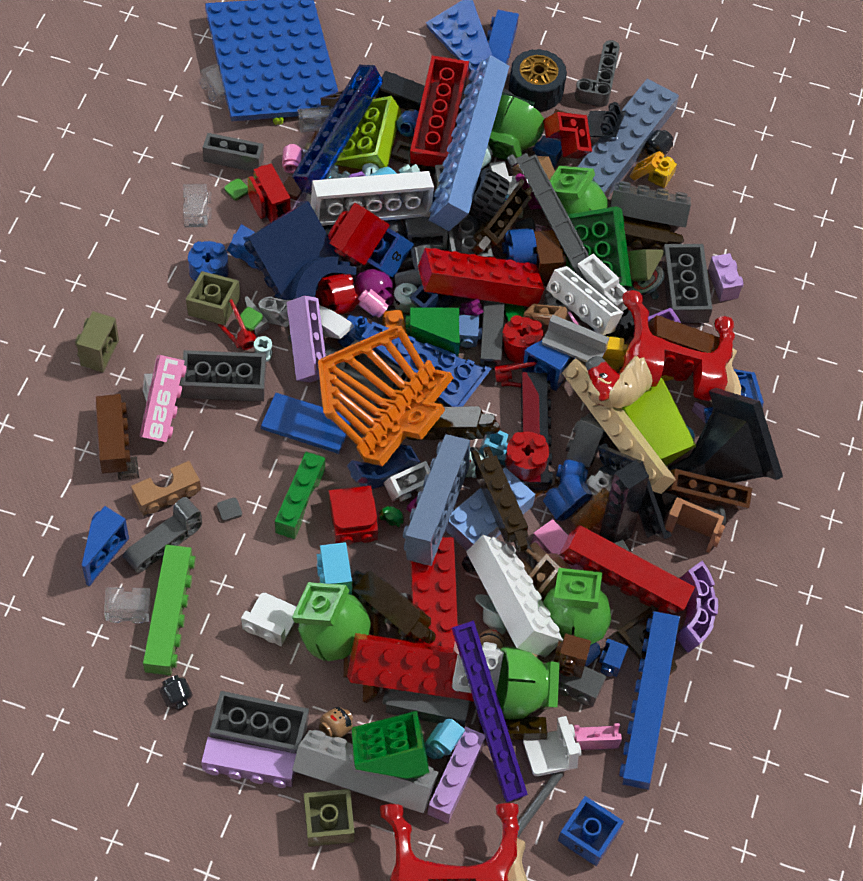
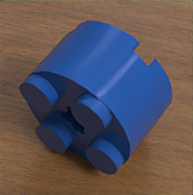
[502,228,537,265]
[188,241,229,281]

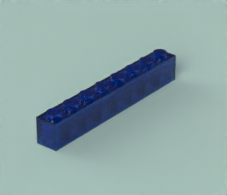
[292,64,384,193]

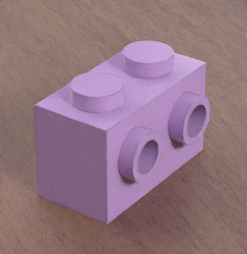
[708,253,743,302]

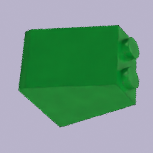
[405,308,460,357]

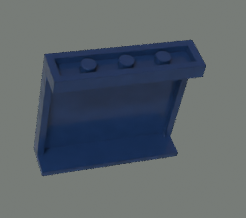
[243,201,342,300]

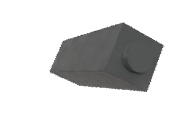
[480,300,504,370]
[382,689,470,728]

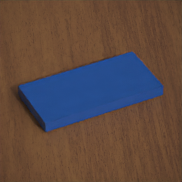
[261,393,351,454]

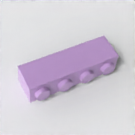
[287,296,326,382]
[428,727,485,823]
[202,737,296,788]

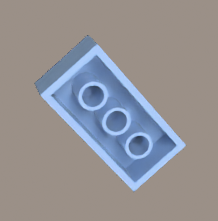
[445,467,535,551]

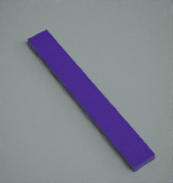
[451,621,528,802]

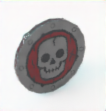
[628,266,664,299]

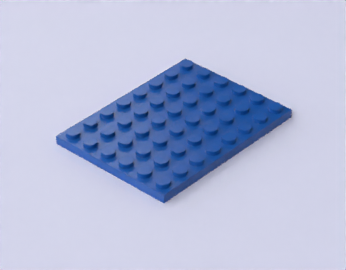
[205,0,343,121]

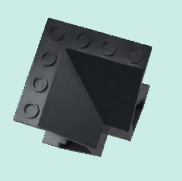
[598,387,783,539]

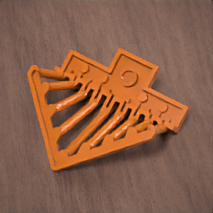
[318,325,453,466]

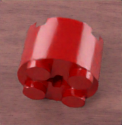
[315,273,359,315]
[502,315,543,363]
[505,432,549,481]

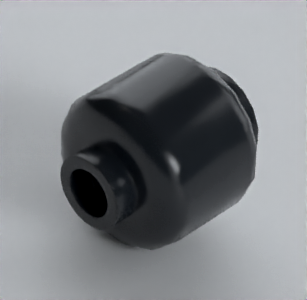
[646,130,673,156]
[159,675,193,710]

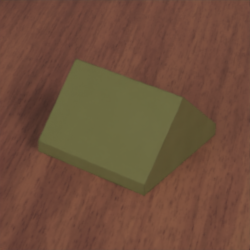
[627,249,664,282]

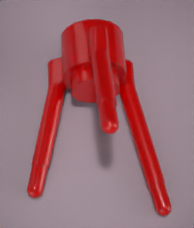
[218,299,257,350]
[495,362,536,388]

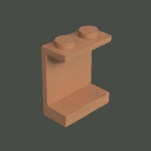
[665,497,725,553]

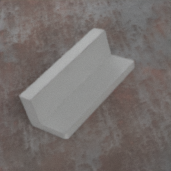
[542,315,609,362]

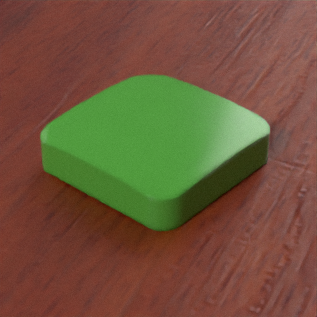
[224,179,248,201]
[237,307,263,331]

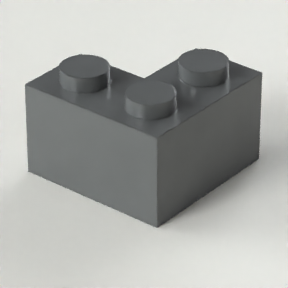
[566,413,607,468]

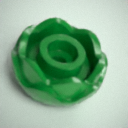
[379,506,404,527]

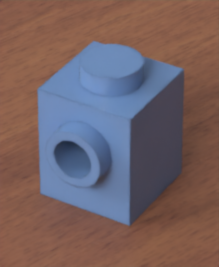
[459,315,482,348]

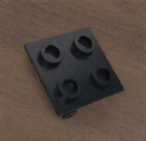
[587,102,626,138]

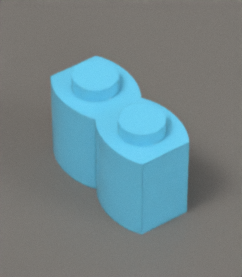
[425,719,465,759]

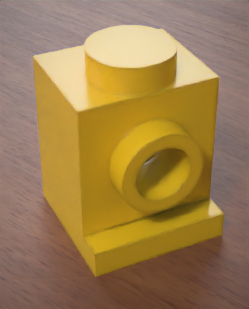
[648,156,677,188]

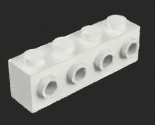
[546,266,624,335]

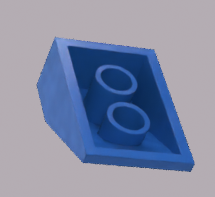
[82,506,129,586]

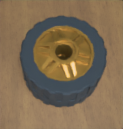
[509,49,567,111]

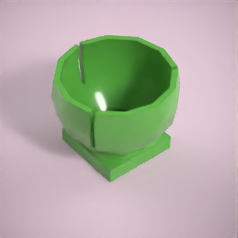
[488,95,544,161]
[549,166,609,215]
[543,568,611,645]
[292,582,370,661]
[496,647,559,720]

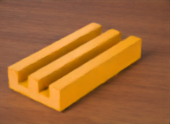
[629,151,664,181]

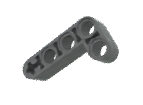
[574,40,620,107]
[123,497,202,573]

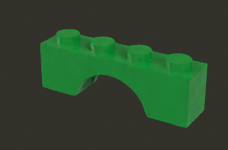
[275,451,325,539]

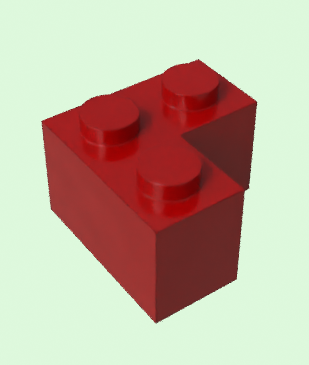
[543,112,592,159]

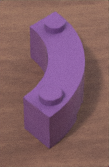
[676,561,718,653]

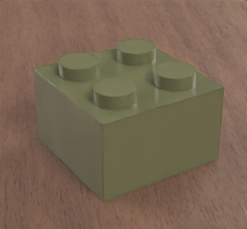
[186,271,241,325]
[75,311,119,373]
[304,789,355,847]

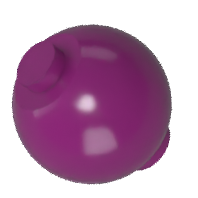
[354,269,394,307]

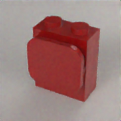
[247,163,291,223]
[329,203,390,265]
[329,486,378,545]

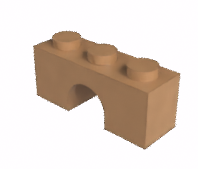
[131,461,201,516]

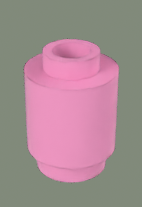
[282,144,302,174]
[358,289,389,318]

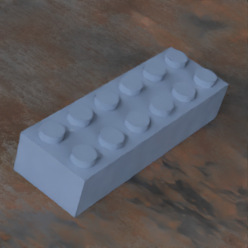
[403,434,470,566]

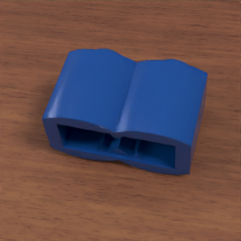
[543,474,593,521]

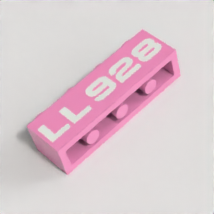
[139,355,186,442]

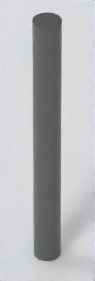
[517,772,564,838]

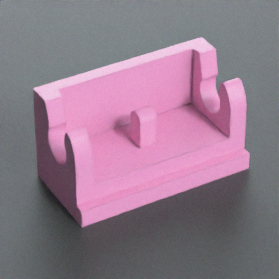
[574,723,622,750]

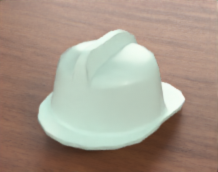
[475,594,506,634]

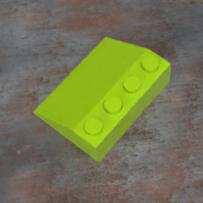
[327,96,401,172]
[622,378,696,466]

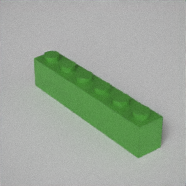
[143,545,196,675]

